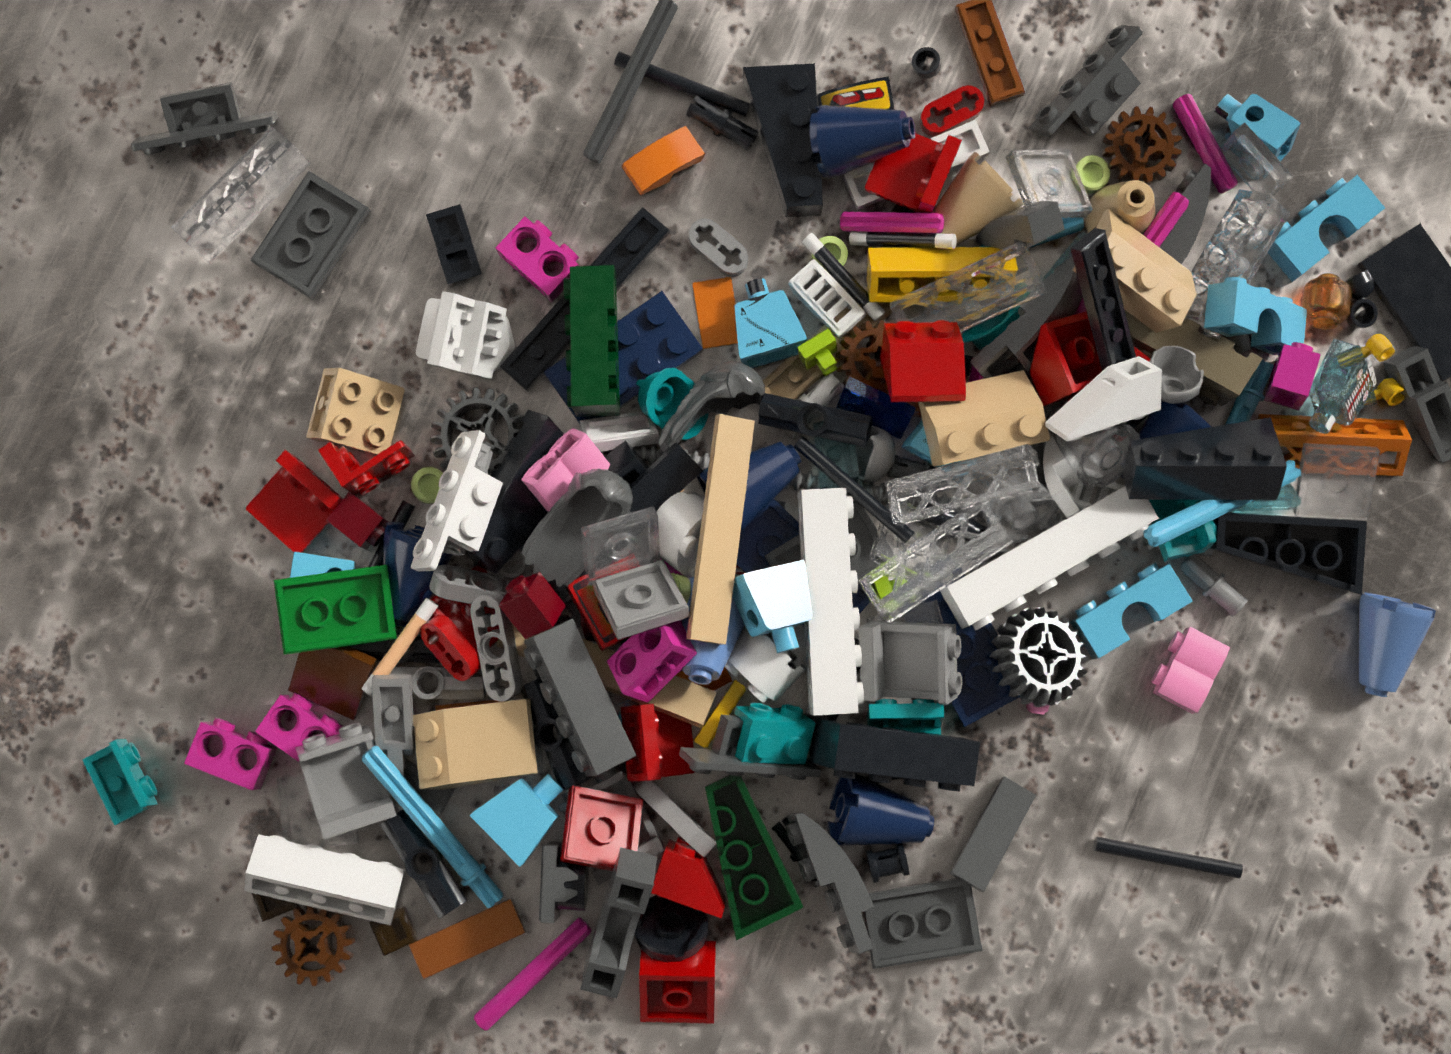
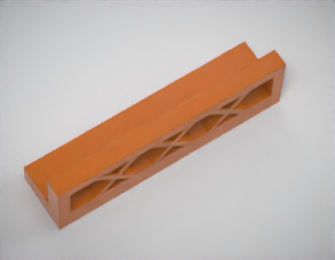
[1258,414,1412,476]

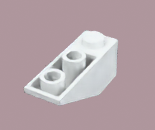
[1045,356,1162,441]

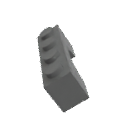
[580,847,657,998]

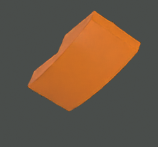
[622,126,705,195]

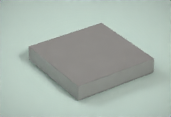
[592,560,690,640]

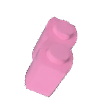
[522,428,610,511]
[1151,627,1230,714]

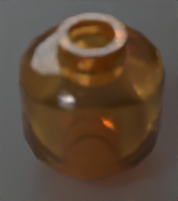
[1302,273,1352,330]

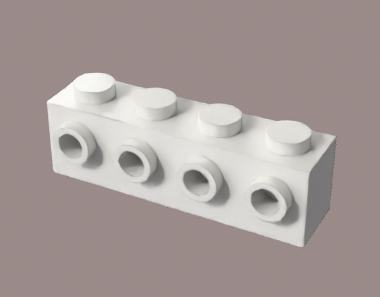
[244,834,405,925]

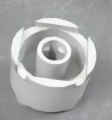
[647,491,704,577]
[725,626,807,703]

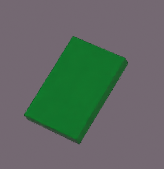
[273,565,397,655]

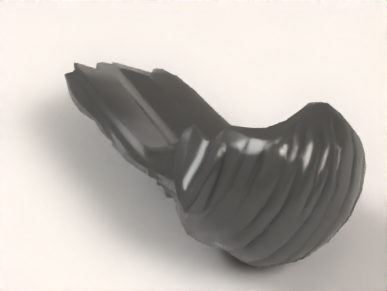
[658,361,765,456]
[521,468,633,587]

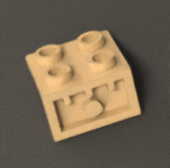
[306,368,405,455]

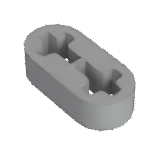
[689,218,748,277]

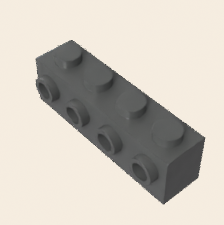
[524,618,636,777]

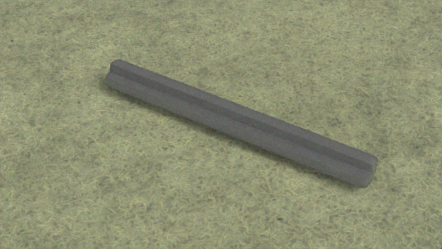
[583,0,678,163]

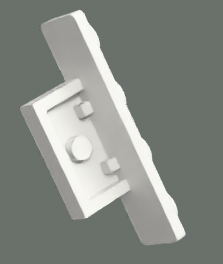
[411,430,503,571]

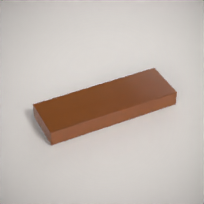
[955,0,1025,107]
[409,898,527,979]

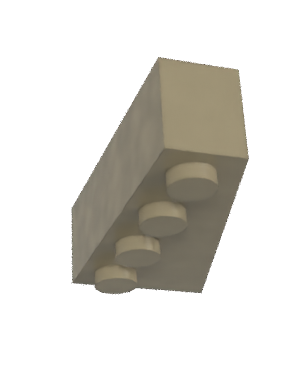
[1125,310,1263,407]

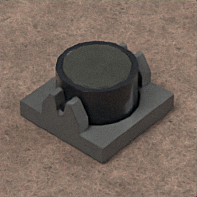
[539,841,589,923]

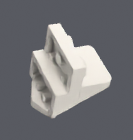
[416,291,515,379]

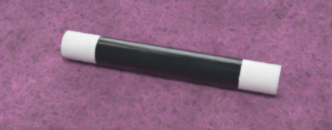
[849,231,957,249]
[802,233,885,321]

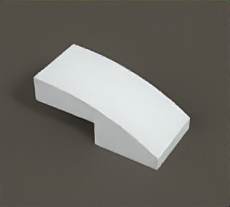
[1043,437,1080,518]

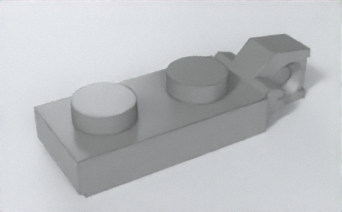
[372,674,415,776]

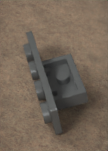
[1029,25,1143,136]
[131,82,278,155]
[679,714,822,780]

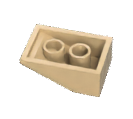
[413,699,538,790]

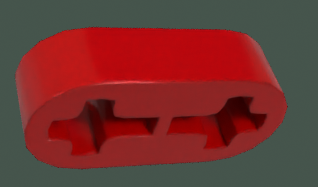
[919,85,985,137]
[420,615,481,681]

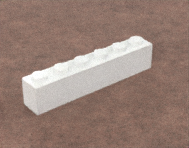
[940,486,1159,631]
[797,488,864,715]

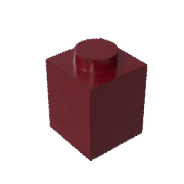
[326,492,389,550]
[499,571,566,639]

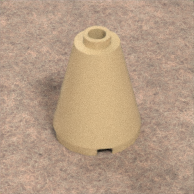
[932,151,1024,246]
[1084,180,1156,235]

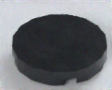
[635,895,708,962]

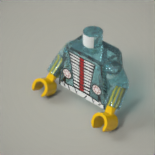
[1309,334,1404,434]

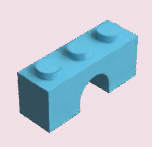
[1265,175,1385,282]
[1204,277,1307,355]
[1070,562,1193,659]

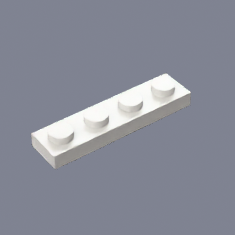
[843,120,990,211]

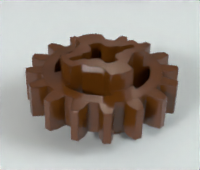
[1102,106,1182,185]
[835,320,889,400]
[271,906,355,986]

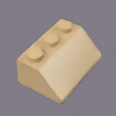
[1073,209,1197,333]
[918,370,1050,466]

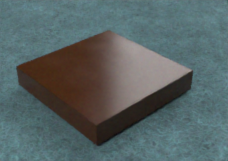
[288,646,376,721]

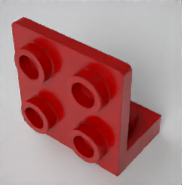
[864,133,962,213]
[318,440,415,495]
[246,450,343,553]
[620,704,695,781]

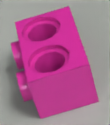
[495,216,579,303]
[1264,342,1321,411]
[607,621,697,702]
[255,693,343,762]
[184,718,277,791]

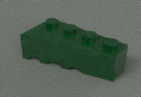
[564,265,620,417]
[705,775,804,941]

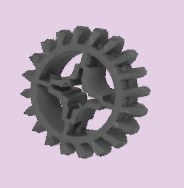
[430,387,524,474]
[989,607,1089,707]

